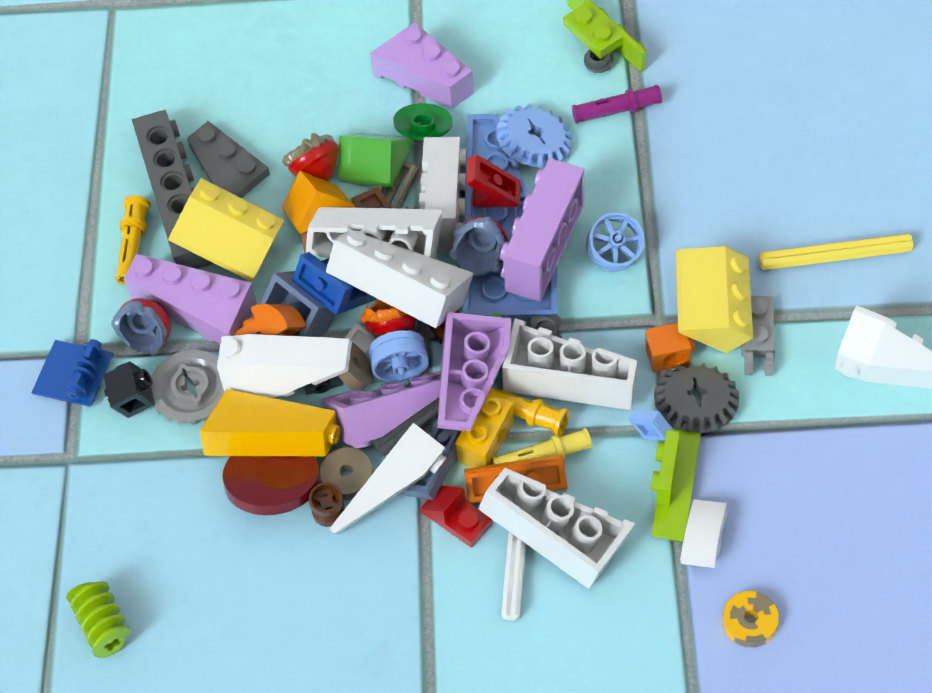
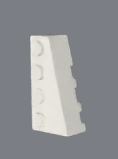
[326,229,474,328]
[502,318,637,410]

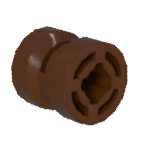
[309,482,345,527]

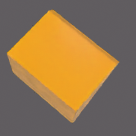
[282,170,355,234]

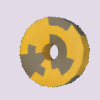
[722,591,779,648]

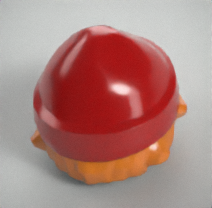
[361,300,417,338]

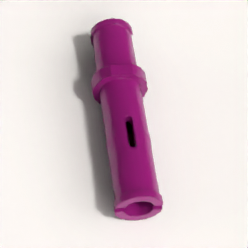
[572,85,662,124]

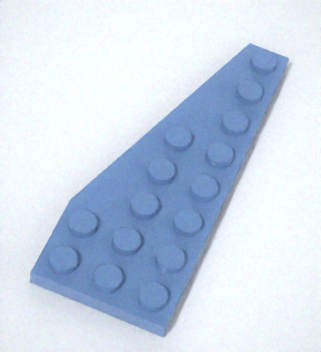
[462,114,558,321]

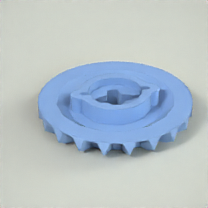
[496,104,573,168]

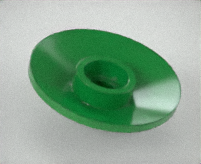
[393,103,453,140]

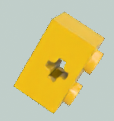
[455,393,514,468]

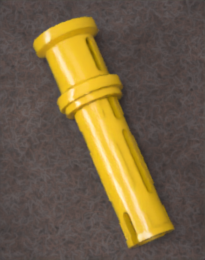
[115,195,151,285]
[489,387,570,437]

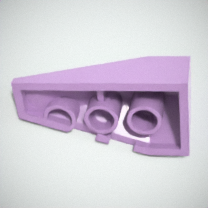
[437,312,512,431]
[321,371,441,448]

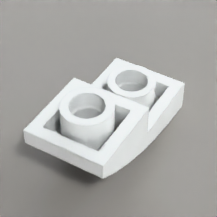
[680,499,727,568]

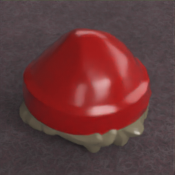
[282,133,339,181]

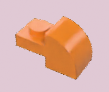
[233,304,307,336]

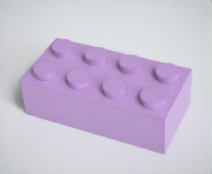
[500,158,584,302]

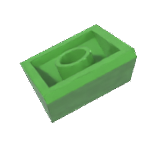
[338,133,414,187]

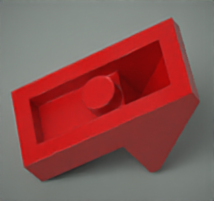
[466,154,521,207]
[420,485,493,548]

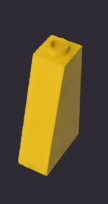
[200,389,340,456]

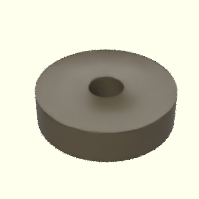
[338,342,374,391]
[320,447,373,500]

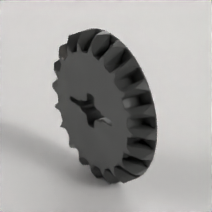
[654,362,739,433]

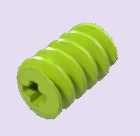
[66,581,132,658]

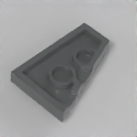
[187,121,270,198]

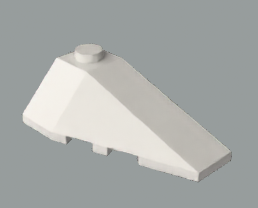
[217,334,352,398]

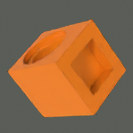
[645,323,695,373]

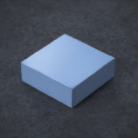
[628,410,674,440]

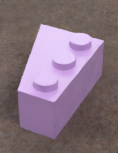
[370,22,474,109]

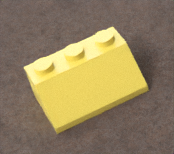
[168,178,284,282]
[676,246,753,354]

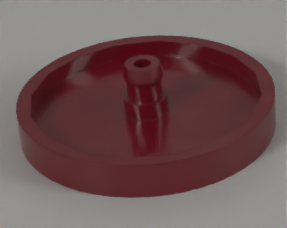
[222,456,320,515]

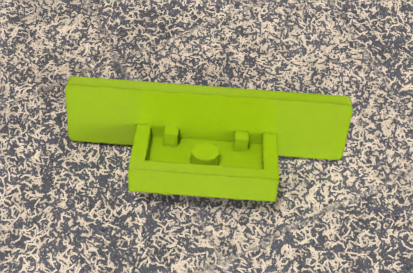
[563,0,647,72]
[651,424,701,542]

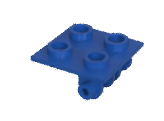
[31,339,114,407]

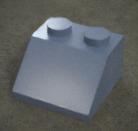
[253,271,336,337]

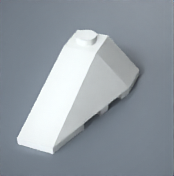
[834,305,932,389]
[329,423,447,534]

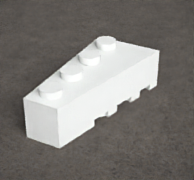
[419,137,466,254]
[306,207,443,259]
[478,468,635,589]

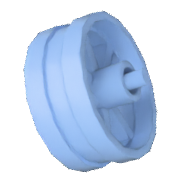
[586,212,645,272]
[368,330,429,382]

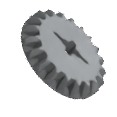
[151,350,224,425]

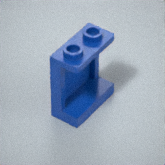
[292,252,377,315]

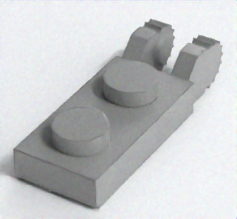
[741,296,775,376]

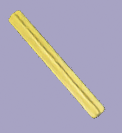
[758,233,914,270]

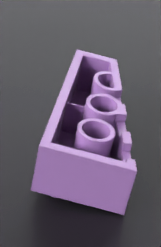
[124,254,257,344]

